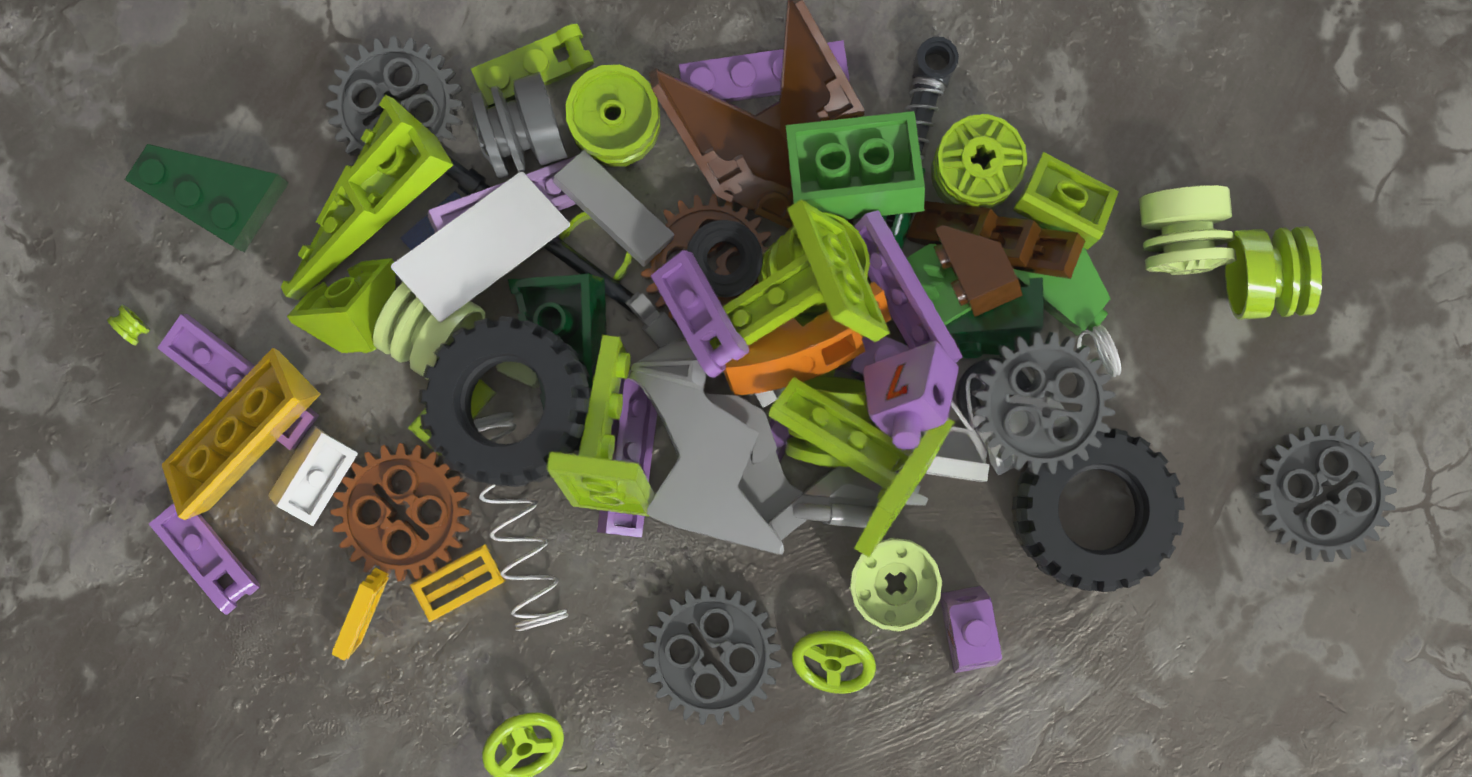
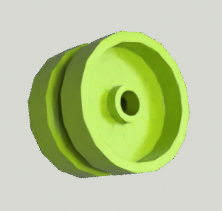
[566,64,661,167]

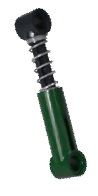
[882,36,959,250]

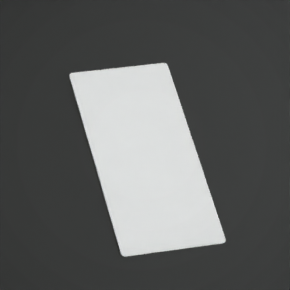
[391,172,570,322]

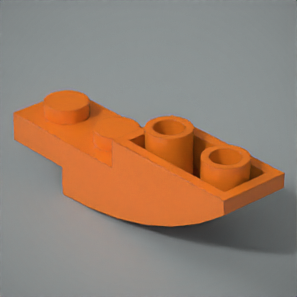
[724,282,891,396]

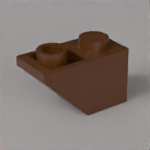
[933,225,1022,317]

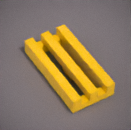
[410,544,506,622]
[331,568,389,661]

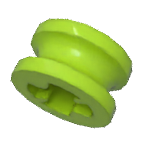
[107,304,150,346]

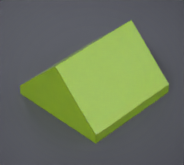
[1013,152,1119,250]

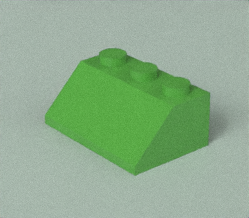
[786,111,925,220]

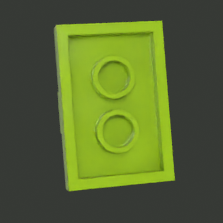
[709,199,890,350]
[547,335,656,517]
[768,377,954,558]

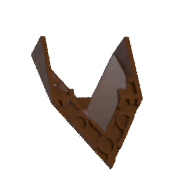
[649,0,865,229]

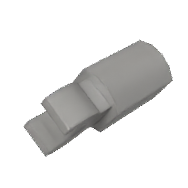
[625,292,685,348]

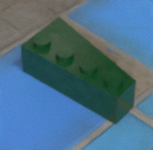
[508,274,607,437]

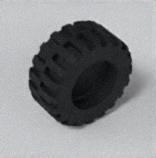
[418,317,592,487]
[1012,428,1185,592]

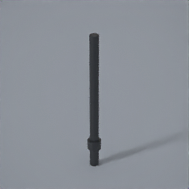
[445,154,634,315]

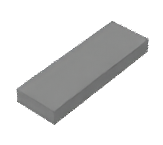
[553,150,674,267]

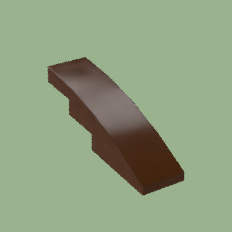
[906,201,1085,279]

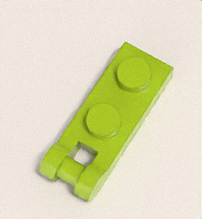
[471,24,594,108]

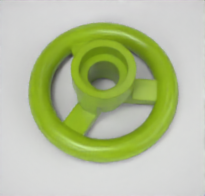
[791,630,876,694]
[482,712,564,777]

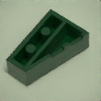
[124,144,289,253]
[905,277,1044,359]

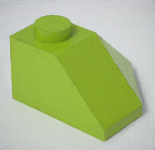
[287,258,396,353]

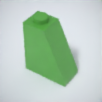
[1013,224,1111,336]

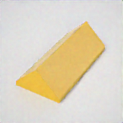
[161,348,321,520]

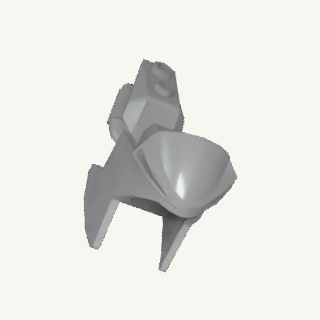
[628,338,928,555]

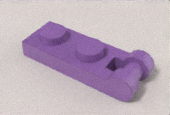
[651,250,749,378]
[149,503,260,615]

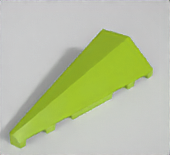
[280,95,453,300]

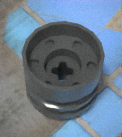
[471,72,567,179]

